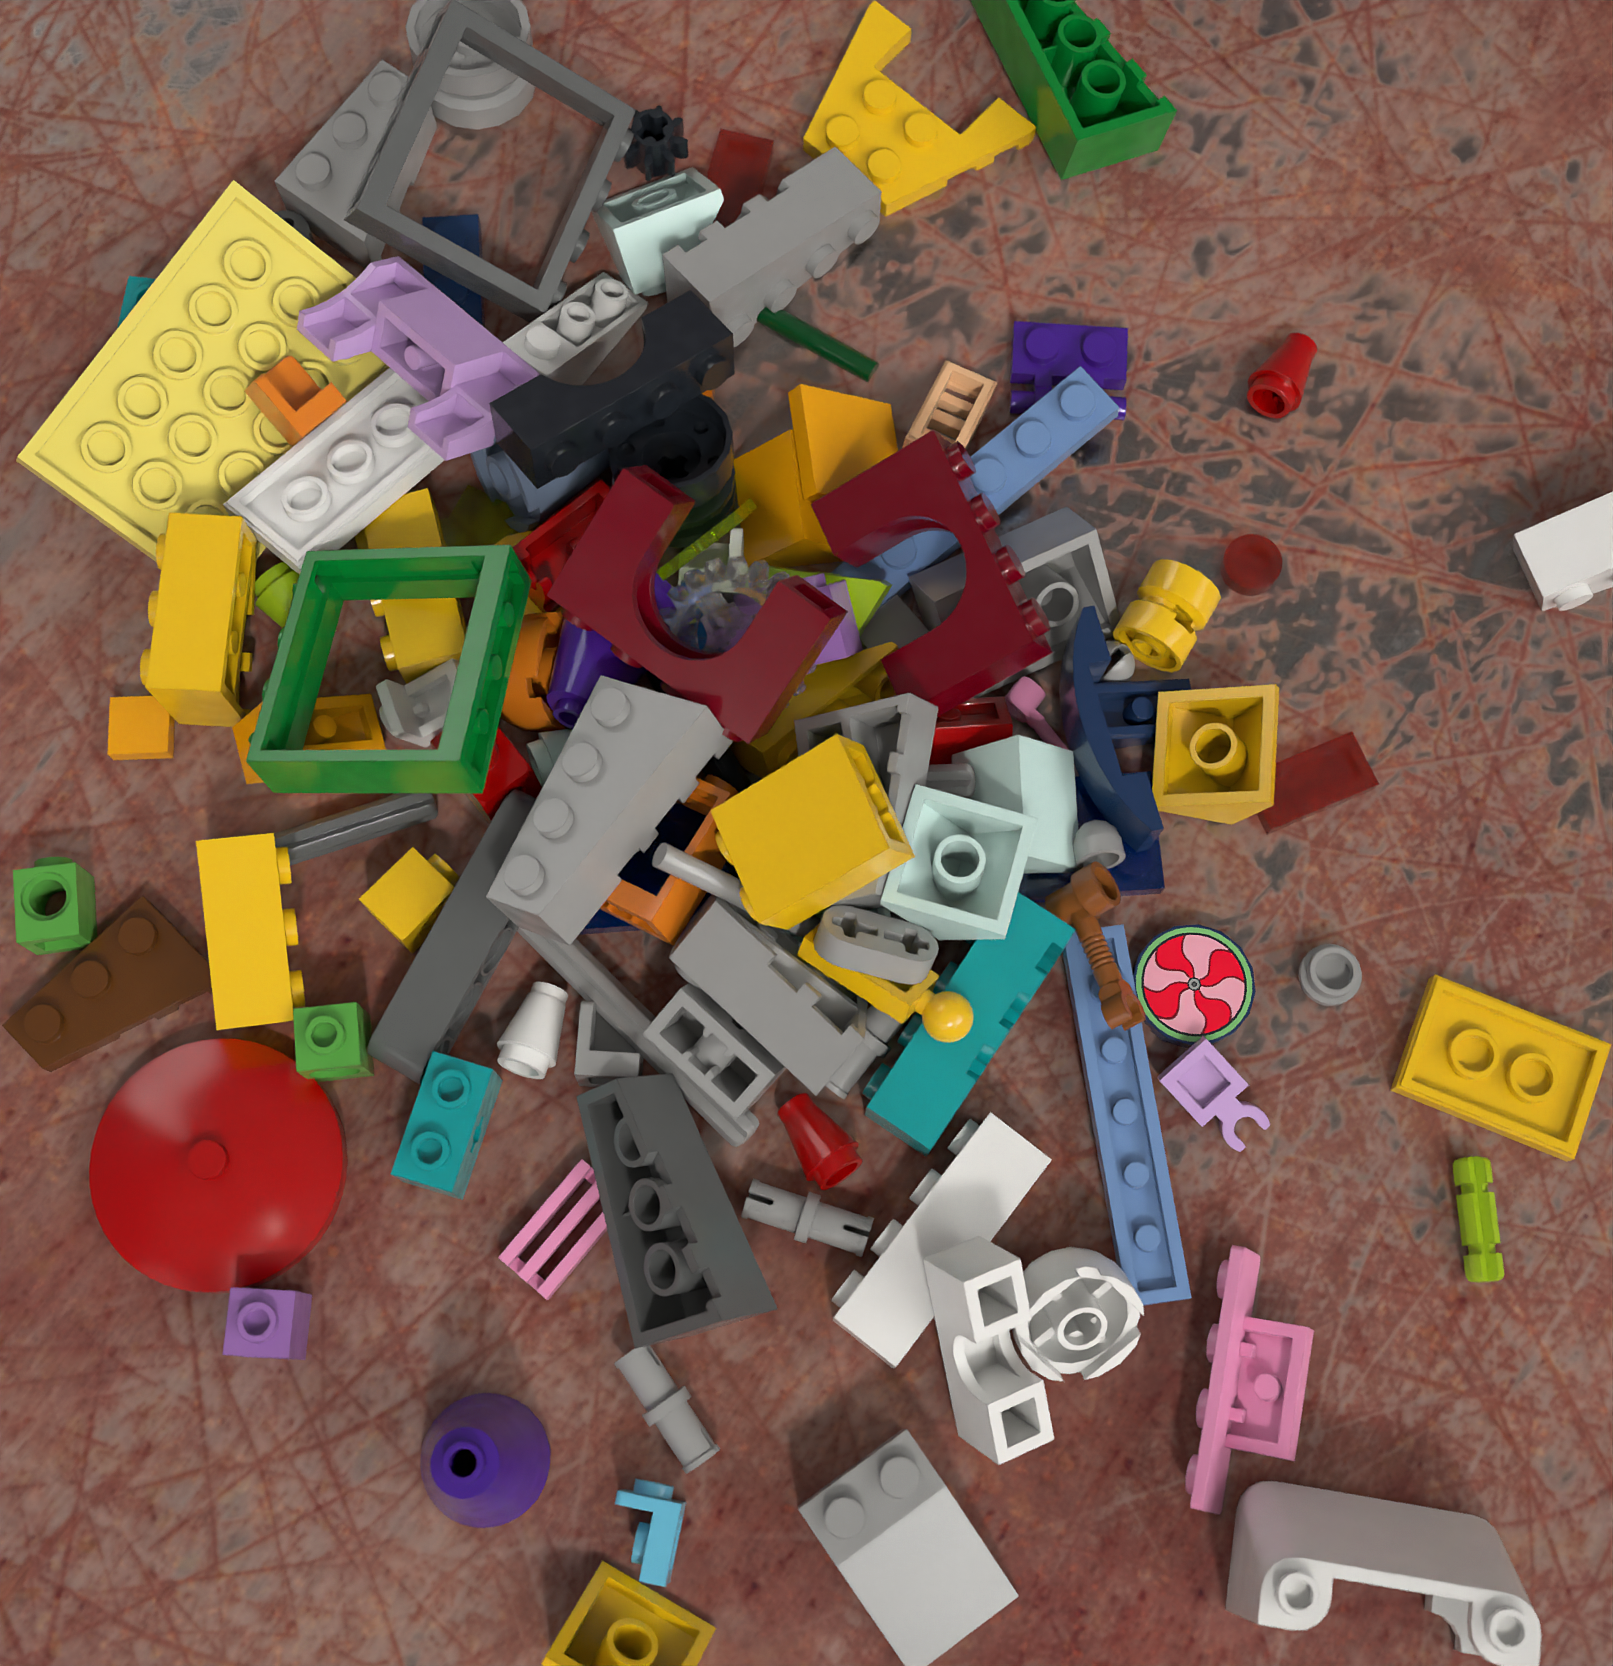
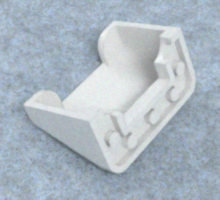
[1225,1481,1541,1666]

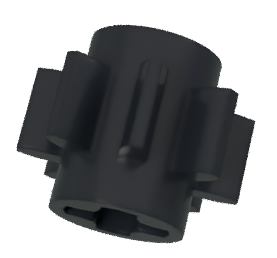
[624,105,689,181]

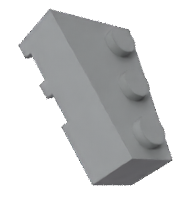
[275,59,437,268]
[794,693,938,910]
[669,894,868,1096]

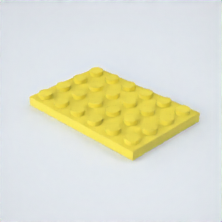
[16,180,390,562]

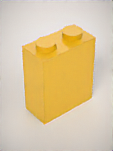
[710,734,915,930]

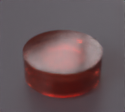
[1220,534,1282,596]

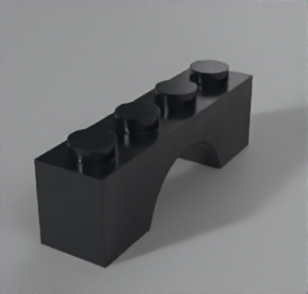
[489,290,735,489]

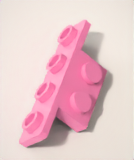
[1186,1245,1314,1514]

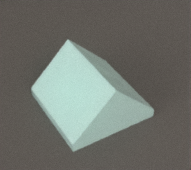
[951,735,1080,874]
[880,784,1038,940]

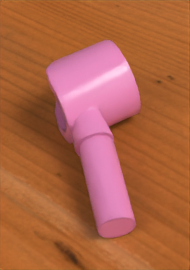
[1005,676,1068,749]

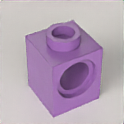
[223,1287,312,1360]

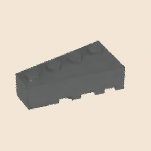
[576,1073,778,1348]

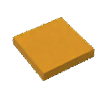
[788,384,898,503]

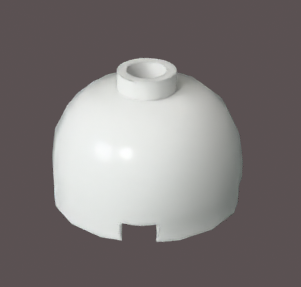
[1012,1247,1144,1381]

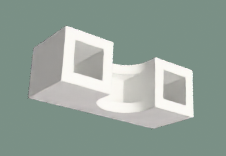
[923,1236,1054,1465]

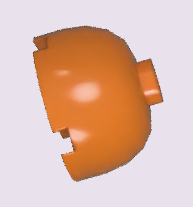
[500,611,566,733]

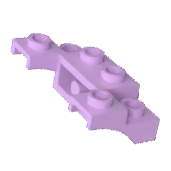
[297,256,540,461]

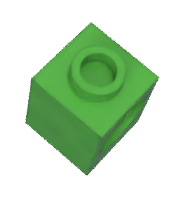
[13,857,98,955]
[293,1002,374,1082]

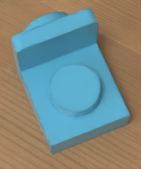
[615,1479,686,1587]

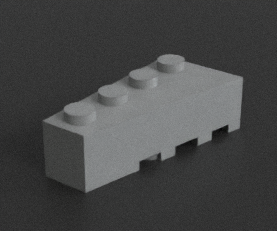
[662,147,882,347]
[486,676,733,945]

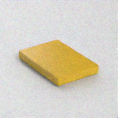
[1390,974,1611,1162]

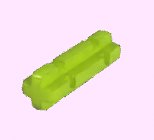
[1452,1156,1504,1283]

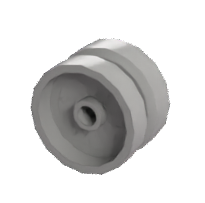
[405,0,536,130]

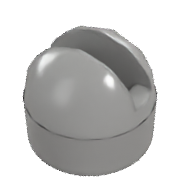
[1098,641,1135,683]
[1073,820,1125,869]

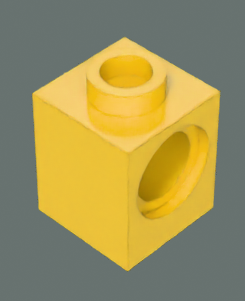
[359,847,460,954]

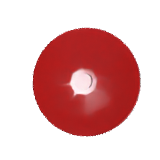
[89,1038,348,1294]

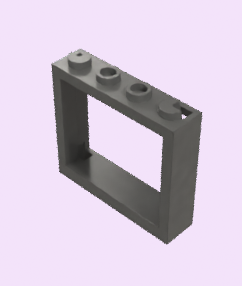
[344,0,636,322]

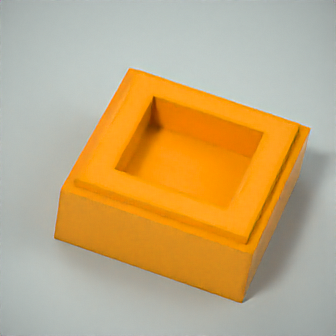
[107,696,175,760]

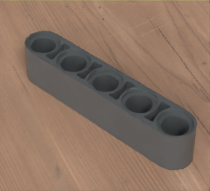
[368,789,537,1085]

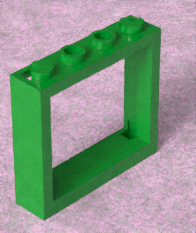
[246,545,532,793]

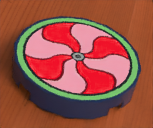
[1132,924,1256,1048]

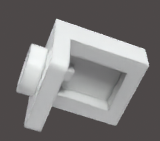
[376,659,459,748]

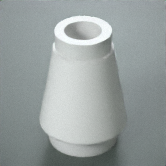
[497,982,568,1079]

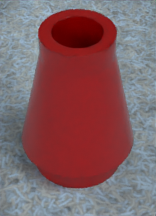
[1247,332,1317,418]
[777,1093,863,1190]

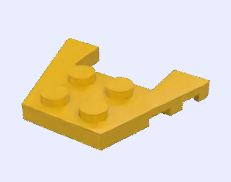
[803,0,1036,217]

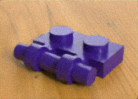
[1009,321,1128,420]

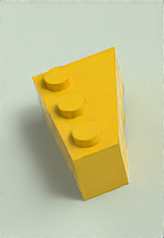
[140,512,257,727]

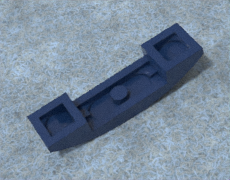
[1060,606,1164,852]

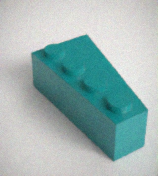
[862,892,1076,1157]

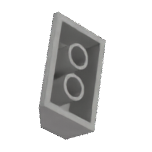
[909,506,1120,698]

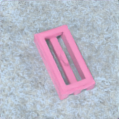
[498,1159,607,1300]

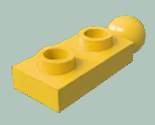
[797,923,974,1043]

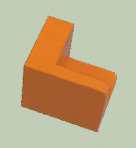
[244,356,347,447]

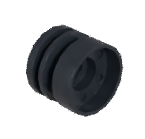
[607,394,737,548]

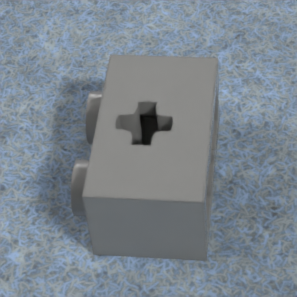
[642,983,786,1120]

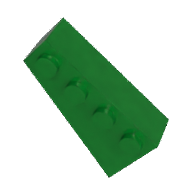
[970,0,1177,180]

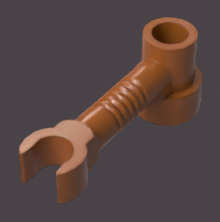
[1045,861,1146,1031]

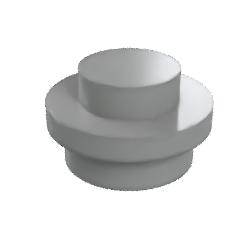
[1298,944,1362,1006]

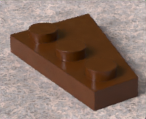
[2,895,212,1072]

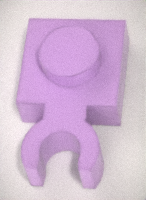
[1157,1036,1270,1152]

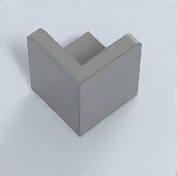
[574,1001,644,1087]

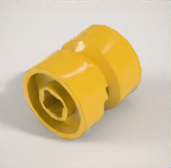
[1113,559,1221,672]

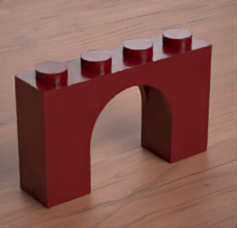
[811,430,1053,717]
[547,465,848,744]

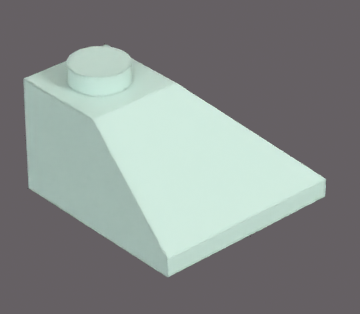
[592,167,724,296]

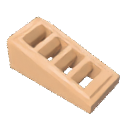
[902,360,998,451]

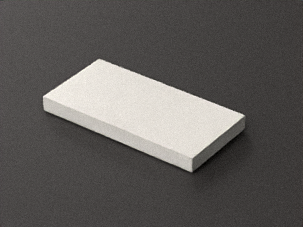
[223,368,444,575]

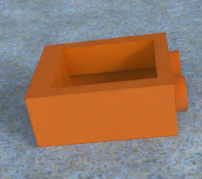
[600,774,738,946]

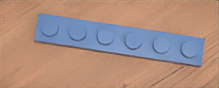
[831,366,1119,609]
[1062,924,1191,1306]

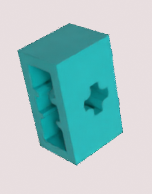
[391,1051,503,1200]

